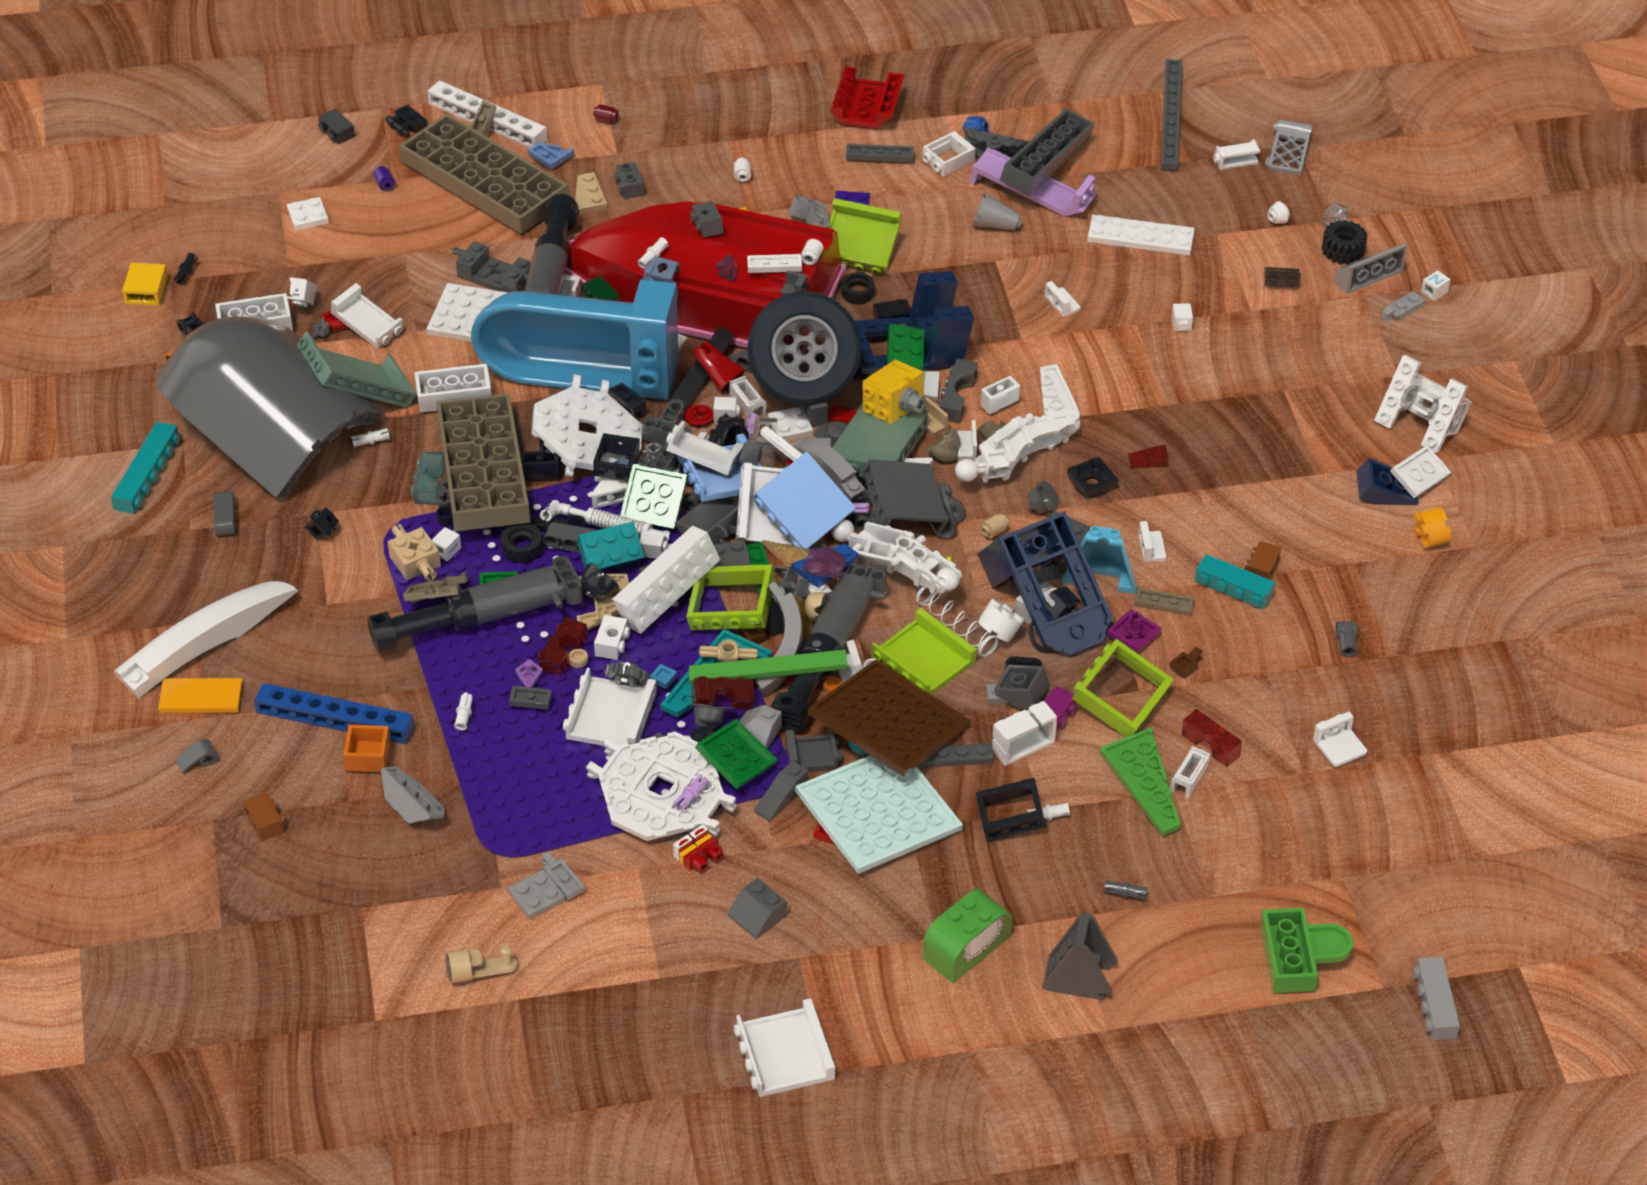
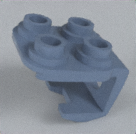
[642,256,681,300]

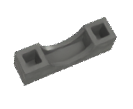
[937,358,978,424]

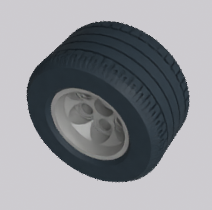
[747,291,861,407]

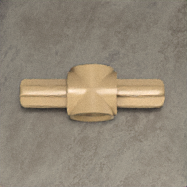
[699,639,758,662]

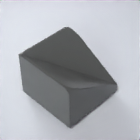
[740,442,762,466]

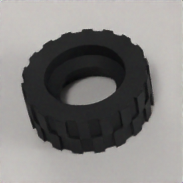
[501,523,543,563]

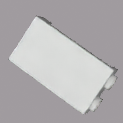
[331,283,403,349]
[666,421,743,476]

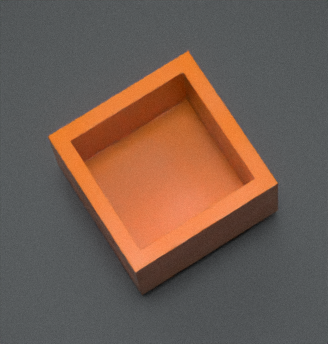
[343,725,391,772]

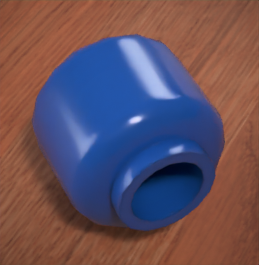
[963,116,989,133]

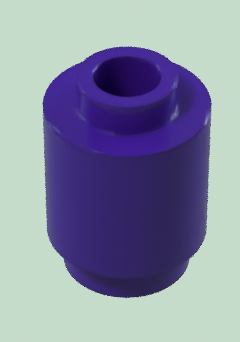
[374,166,395,191]

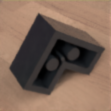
[521,438,559,481]

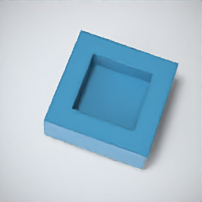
[650,664,677,689]

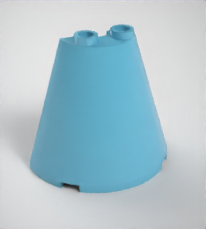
[1061,526,1137,594]

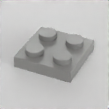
[508,869,566,920]

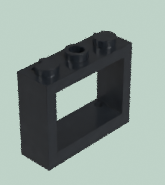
[976,777,1047,842]

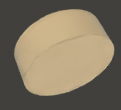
[568,649,588,668]

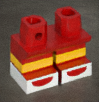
[673,824,723,873]

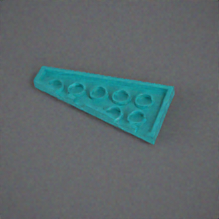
[660,629,774,717]

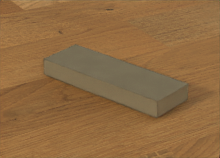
[1134,588,1194,616]

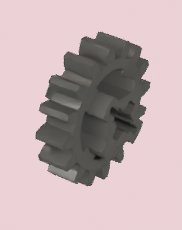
[605,661,649,687]

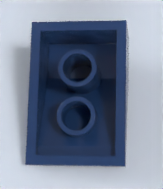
[1356,458,1419,505]

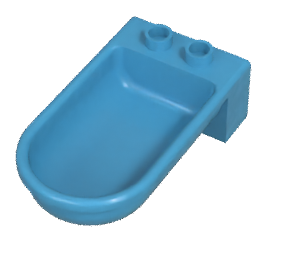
[471,279,679,401]

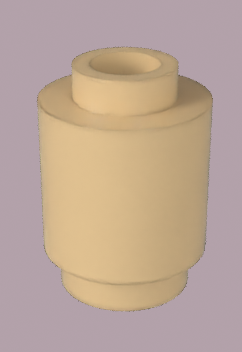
[980,514,1009,539]

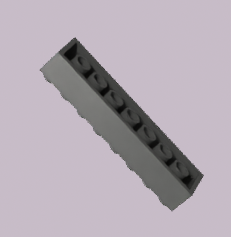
[1000,108,1095,196]

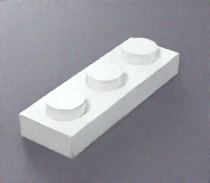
[747,254,802,273]

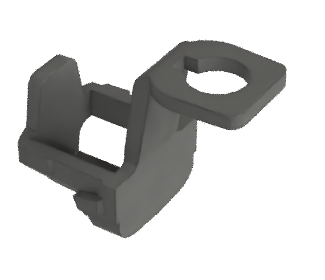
[774,566,809,603]

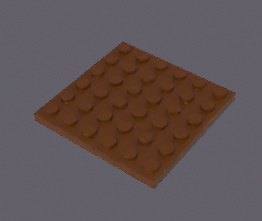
[807,659,971,777]

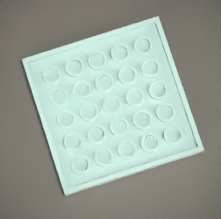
[795,755,963,874]

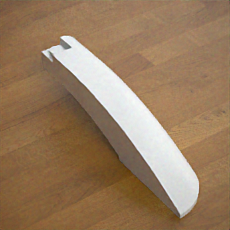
[114,581,298,699]

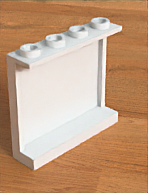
[735,463,792,546]
[563,668,656,746]
[734,998,835,1097]

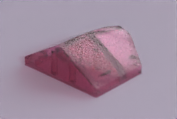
[802,546,847,579]

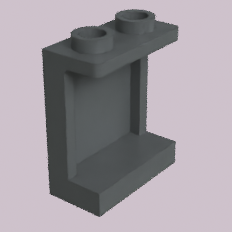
[785,728,842,772]

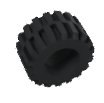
[1322,220,1367,264]

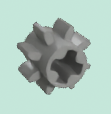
[642,443,663,461]

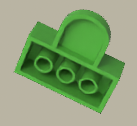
[1260,908,1353,993]

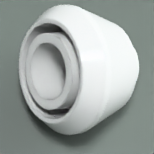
[1267,201,1290,224]

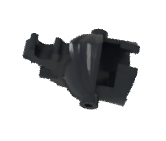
[708,413,749,447]

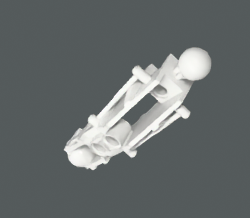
[955,409,1080,483]
[831,519,962,595]

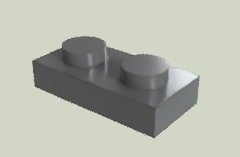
[509,686,552,710]

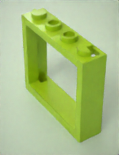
[686,564,776,630]
[1071,639,1174,737]

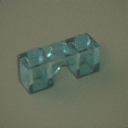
[410,451,445,505]

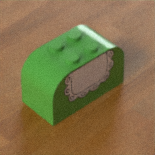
[923,889,1013,983]

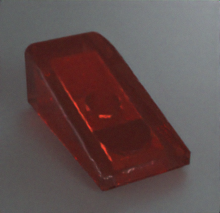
[1128,445,1168,468]

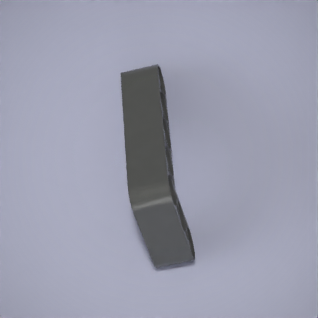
[642,417,692,472]

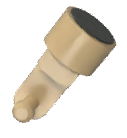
[445,946,517,984]

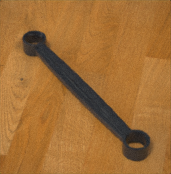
[436,505,586,529]

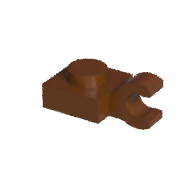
[1170,647,1203,678]

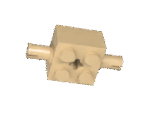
[388,524,441,581]

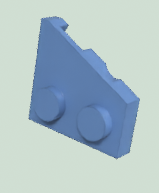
[528,142,575,170]

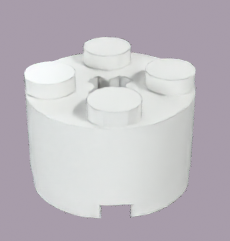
[978,598,1025,642]

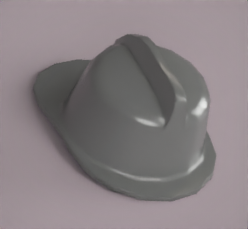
[815,421,848,447]
[1028,480,1059,514]
[690,704,736,729]

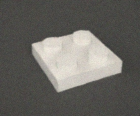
[287,197,329,231]
[767,406,813,441]

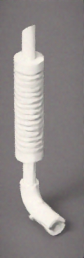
[540,503,669,541]

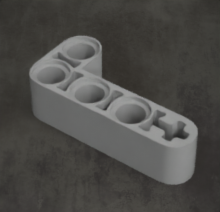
[789,195,830,228]

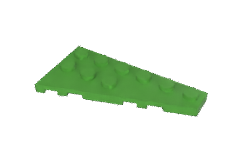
[1100,727,1180,836]

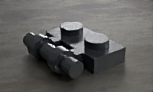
[385,104,428,137]

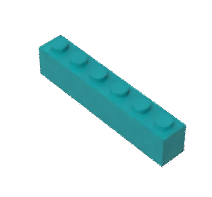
[111,421,180,514]

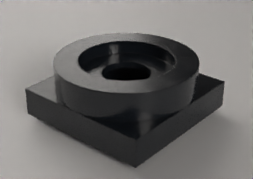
[1067,456,1118,498]

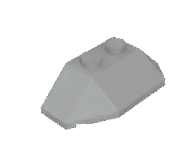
[381,766,445,823]

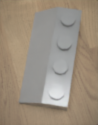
[1334,243,1408,294]

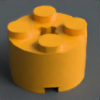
[1413,506,1451,549]

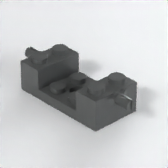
[453,241,531,293]

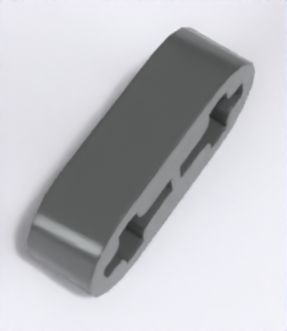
[436,479,451,508]

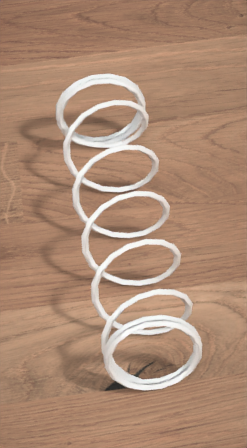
[916,587,998,657]

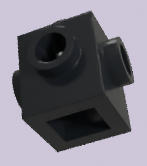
[305,508,339,540]

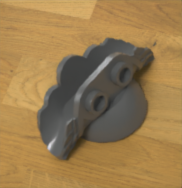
[965,127,1028,159]
[929,479,966,540]

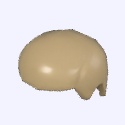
[804,592,828,621]

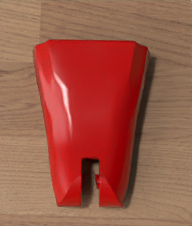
[692,341,745,392]

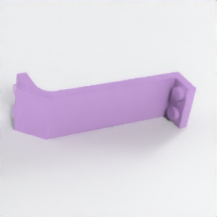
[969,147,1097,216]

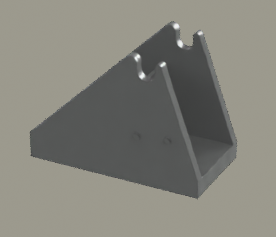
[1042,911,1118,1001]

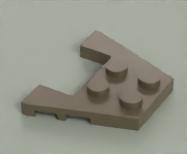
[403,571,469,603]

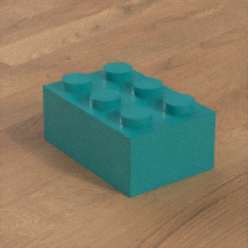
[576,521,644,572]

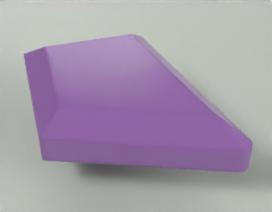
[515,659,543,688]

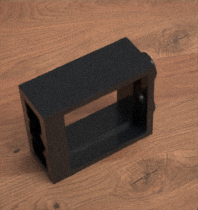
[593,433,640,481]

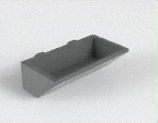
[674,495,739,545]

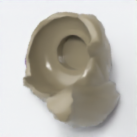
[926,428,960,462]

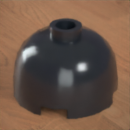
[581,563,620,599]

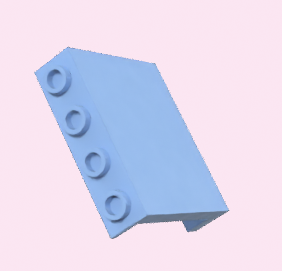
[677,434,762,502]
[753,451,856,554]

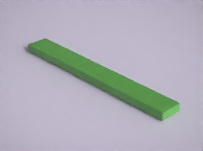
[689,650,848,685]

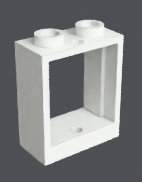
[922,131,976,177]

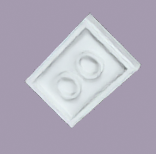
[1390,445,1452,499]

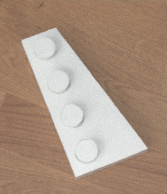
[1040,364,1080,418]

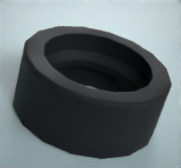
[841,272,874,304]

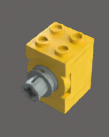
[863,360,926,424]

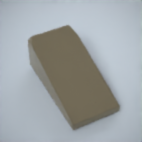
[470,100,497,137]

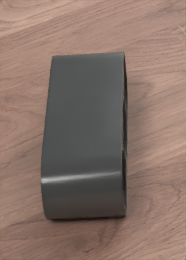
[214,491,235,536]
[543,522,596,553]

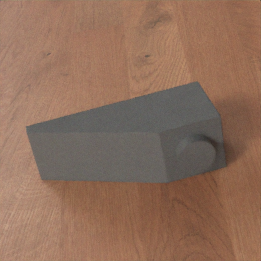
[754,760,808,822]

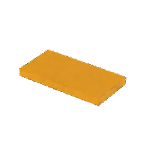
[158,678,243,713]

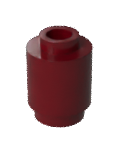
[593,104,619,124]

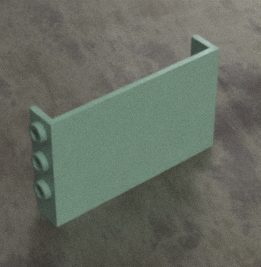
[297,331,417,408]
[832,404,929,478]

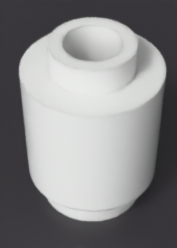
[734,158,751,182]
[801,239,823,265]

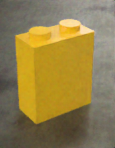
[122,263,168,306]

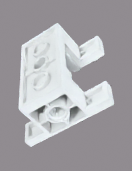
[1374,355,1472,453]

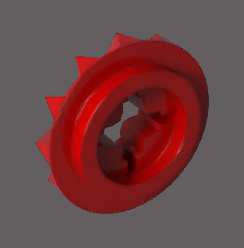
[685,404,714,428]

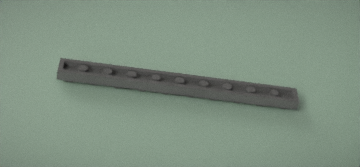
[1161,59,1182,170]

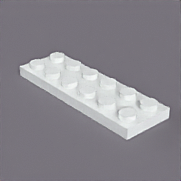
[1087,214,1195,255]

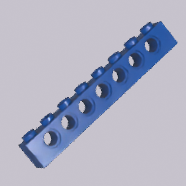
[254,683,414,744]

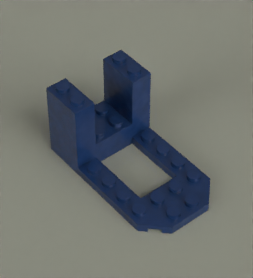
[855,271,974,374]
[977,511,1112,656]

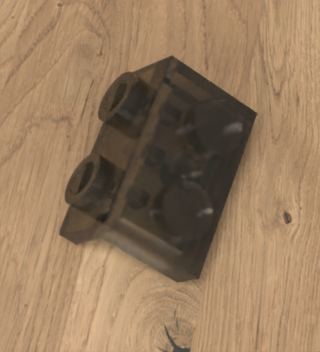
[1264,267,1301,288]

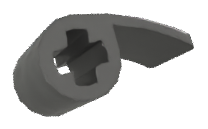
[176,739,218,774]

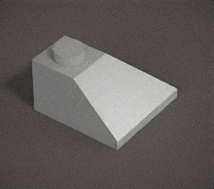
[739,705,782,748]

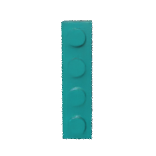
[1195,554,1276,610]

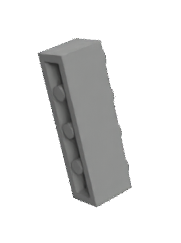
[1413,957,1460,1040]

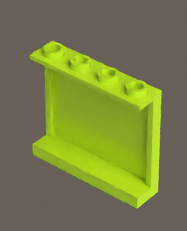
[829,198,902,275]
[871,608,977,695]

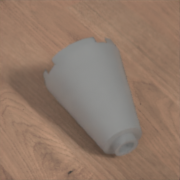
[973,193,1022,231]

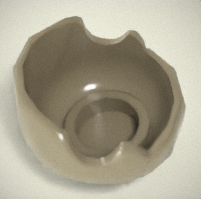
[979,420,1007,441]

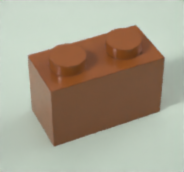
[1244,541,1281,580]
[243,792,285,842]

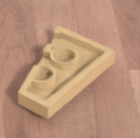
[575,172,607,215]

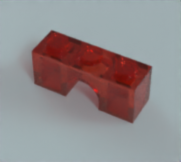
[537,617,588,676]
[691,676,754,709]
[1181,709,1242,767]

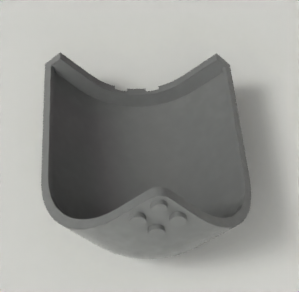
[156,316,385,498]

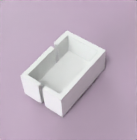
[992,701,1057,766]

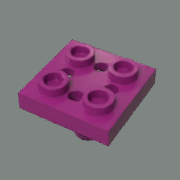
[1107,609,1162,654]

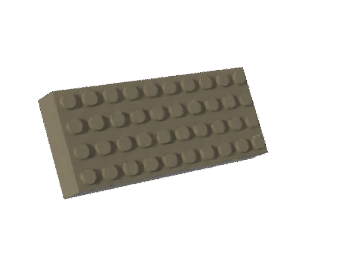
[399,114,569,234]
[436,393,530,532]

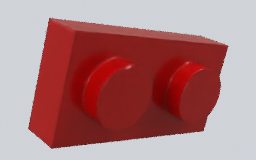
[828,404,857,425]

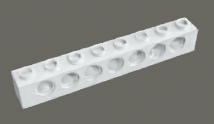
[427,80,547,148]

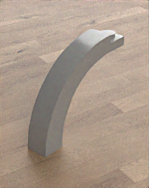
[778,438,865,500]
[753,581,803,697]

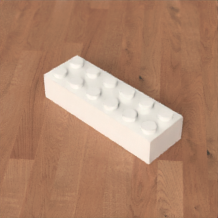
[612,526,720,634]

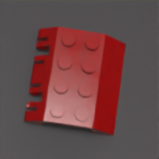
[830,67,905,129]

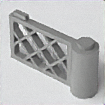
[1265,119,1312,176]

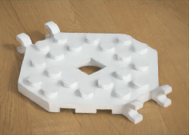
[531,374,642,482]
[586,732,737,841]

